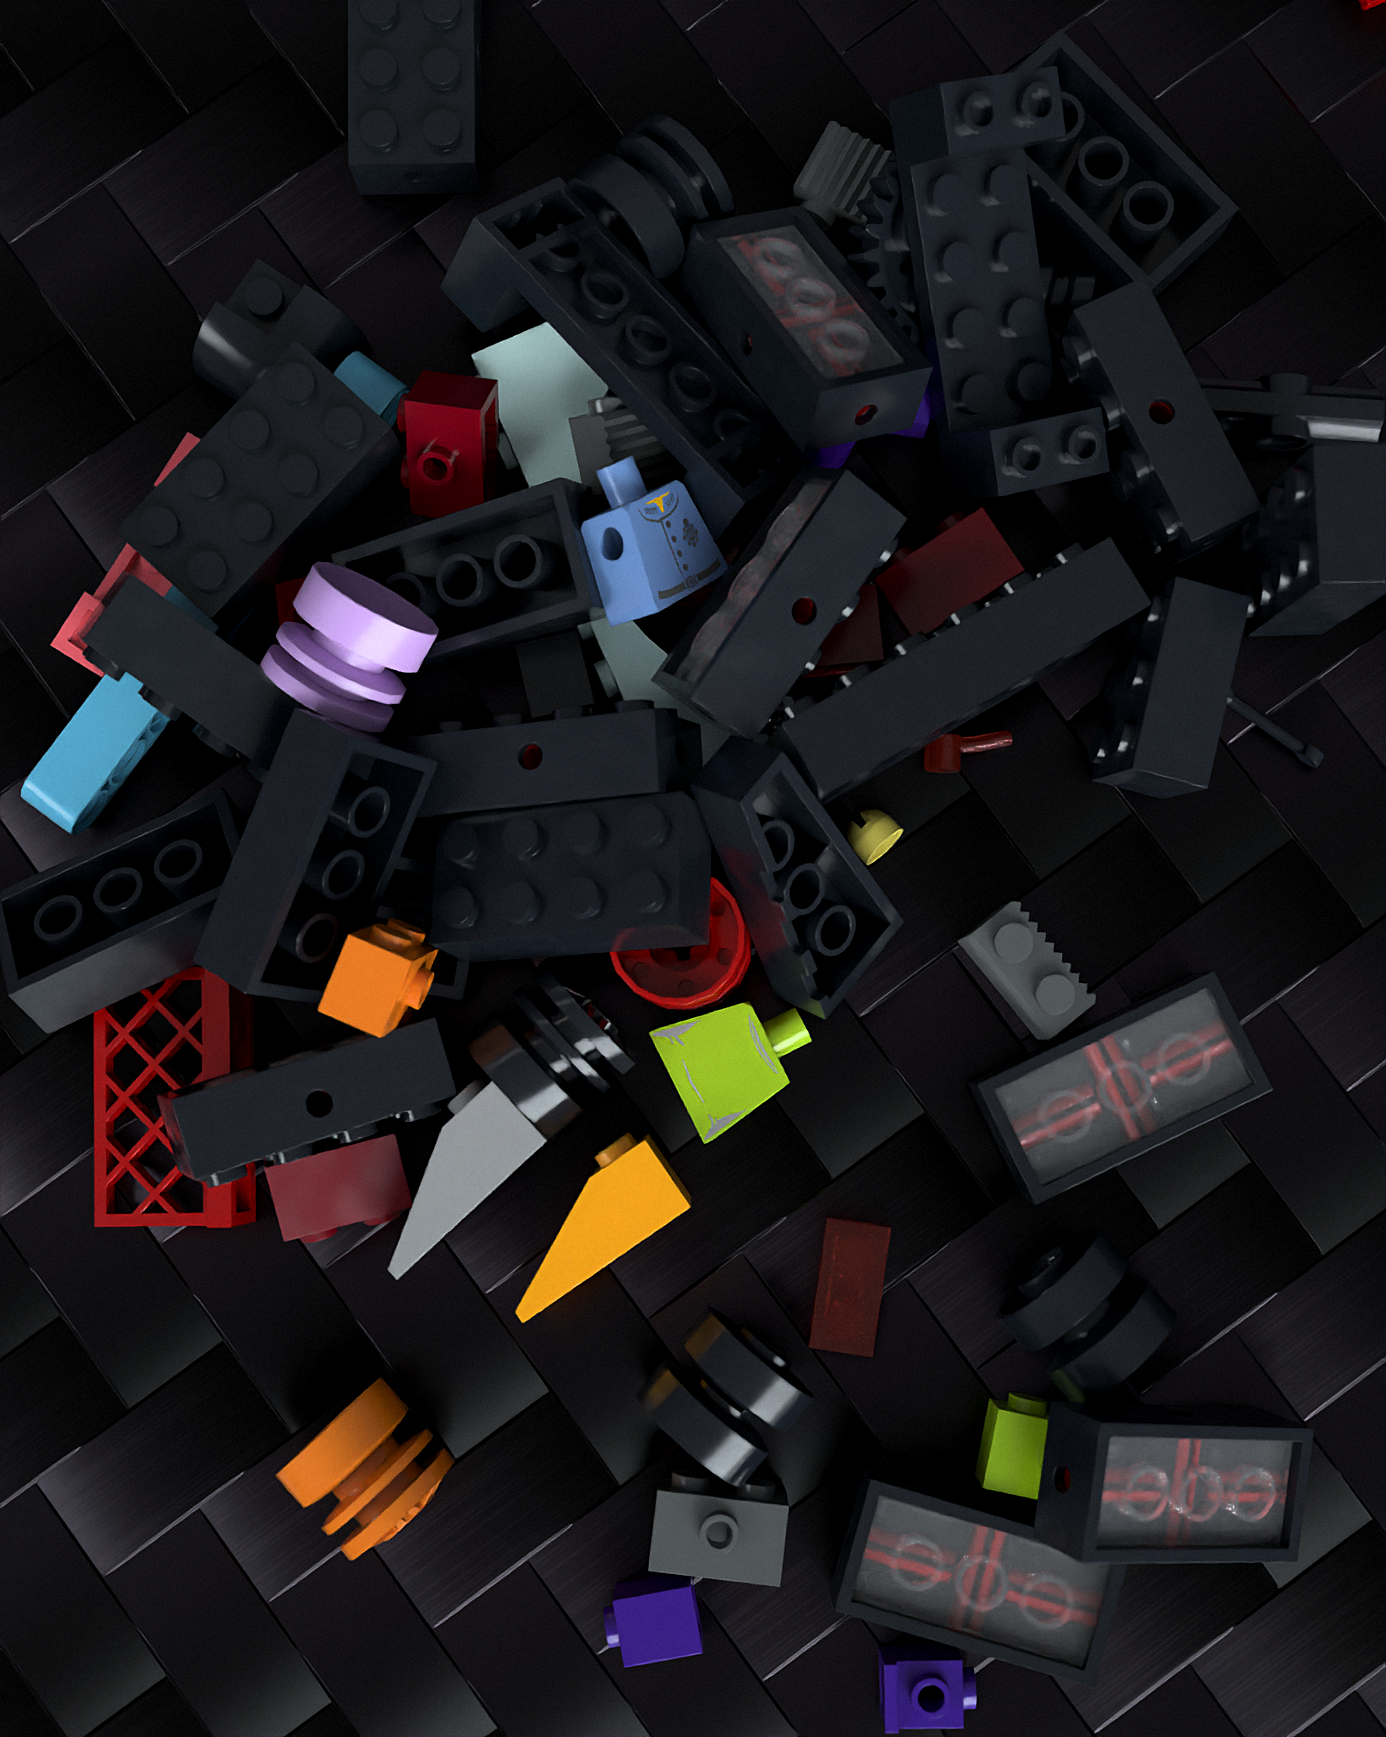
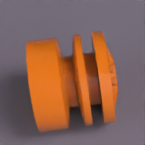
[275,1377,456,1561]

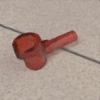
[924,730,1012,773]

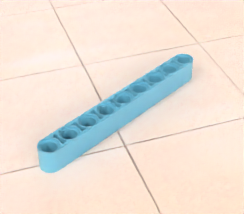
[20,351,411,836]

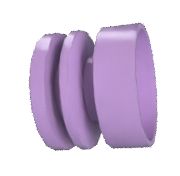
[260,561,439,733]

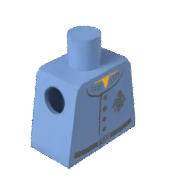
[581,455,728,627]

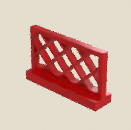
[93,967,256,1228]

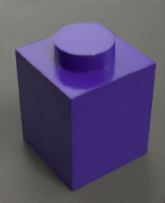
[603,1574,703,1668]

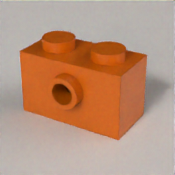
[317,918,439,1038]

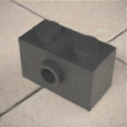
[648,1469,789,1587]

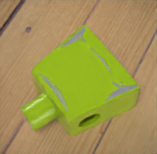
[649,1001,812,1144]

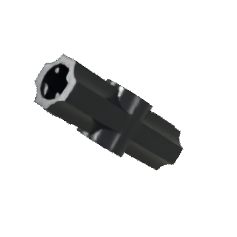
[1196,373,1385,451]

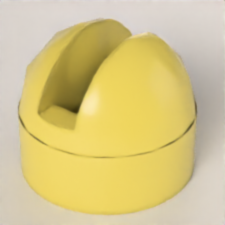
[846,809,903,865]

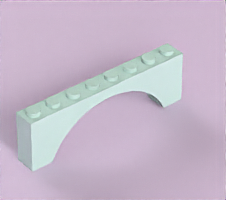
[471,322,794,767]

